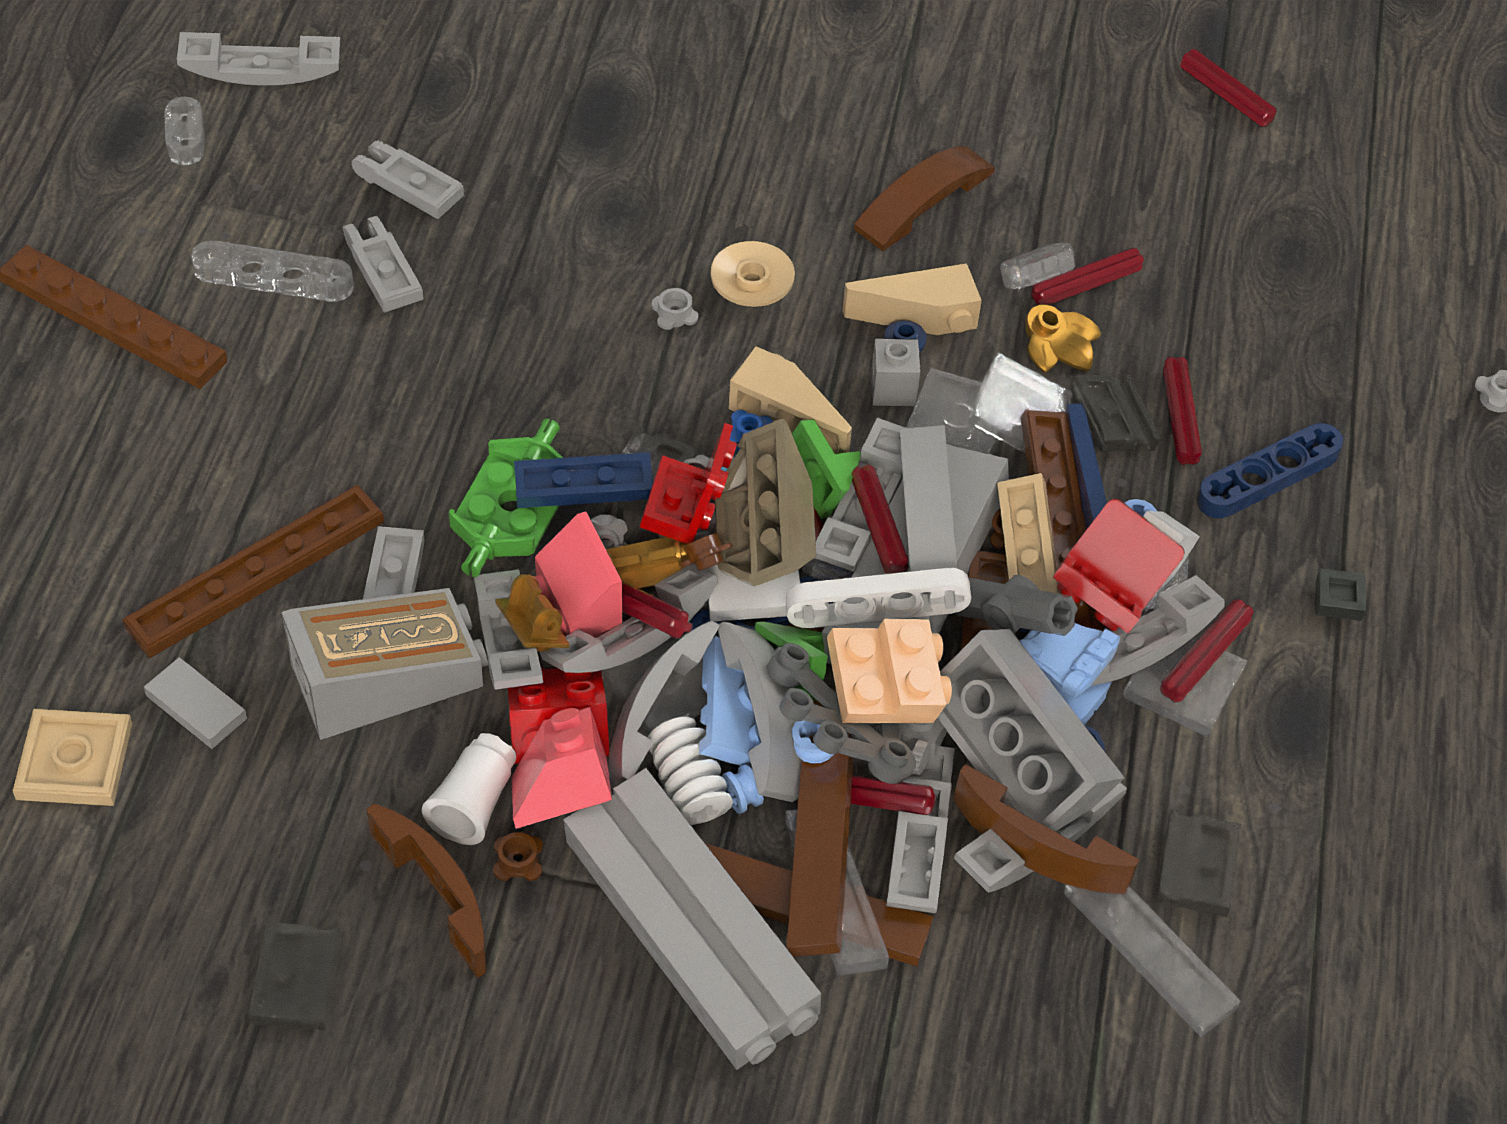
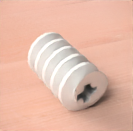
[648,716,733,825]

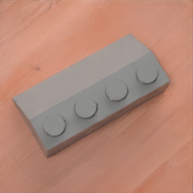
[937,629,1124,832]

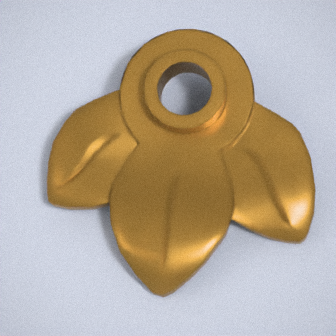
[1025,304,1101,373]

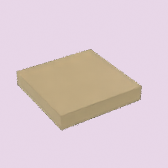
[13,709,132,806]

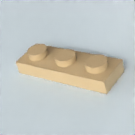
[997,473,1060,594]

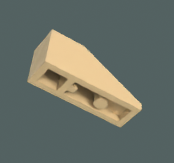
[842,263,982,335]
[729,346,852,454]

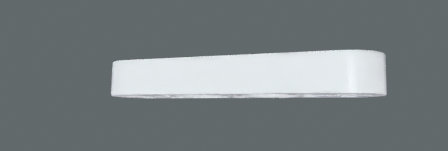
[786,568,972,628]

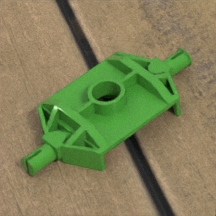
[449,419,563,577]

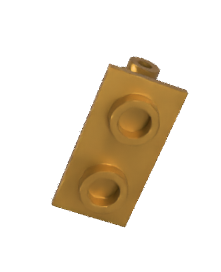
[606,537,695,589]
[495,574,570,652]

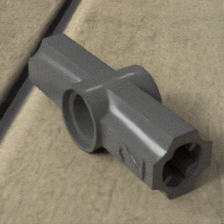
[955,575,1078,636]

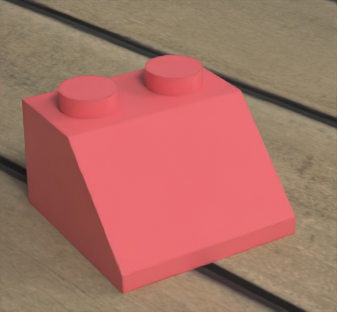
[533,511,622,638]
[511,707,612,828]

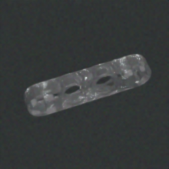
[191,241,354,301]

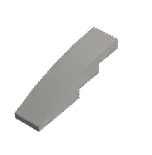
[899,425,957,572]
[886,746,955,913]

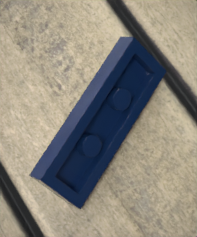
[514,452,653,508]

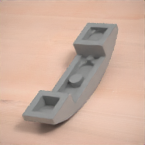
[177,32,340,85]
[815,418,906,572]
[540,564,718,673]
[474,570,543,690]
[1091,575,1225,686]
[608,621,720,790]
[718,622,802,802]
[954,782,1127,893]

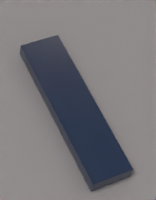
[1065,404,1107,530]

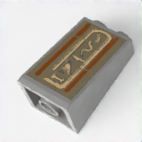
[281,588,488,740]

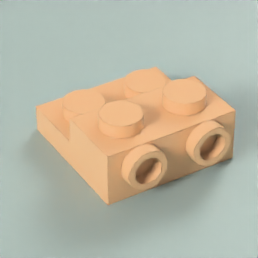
[827,619,952,723]

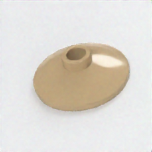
[711,241,795,307]

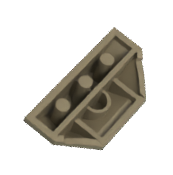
[715,418,816,587]

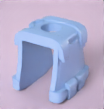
[1019,623,1120,725]

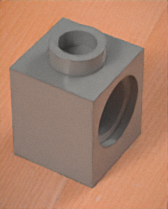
[871,339,920,406]

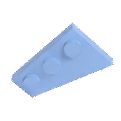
[699,636,761,769]

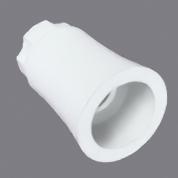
[422,733,516,845]

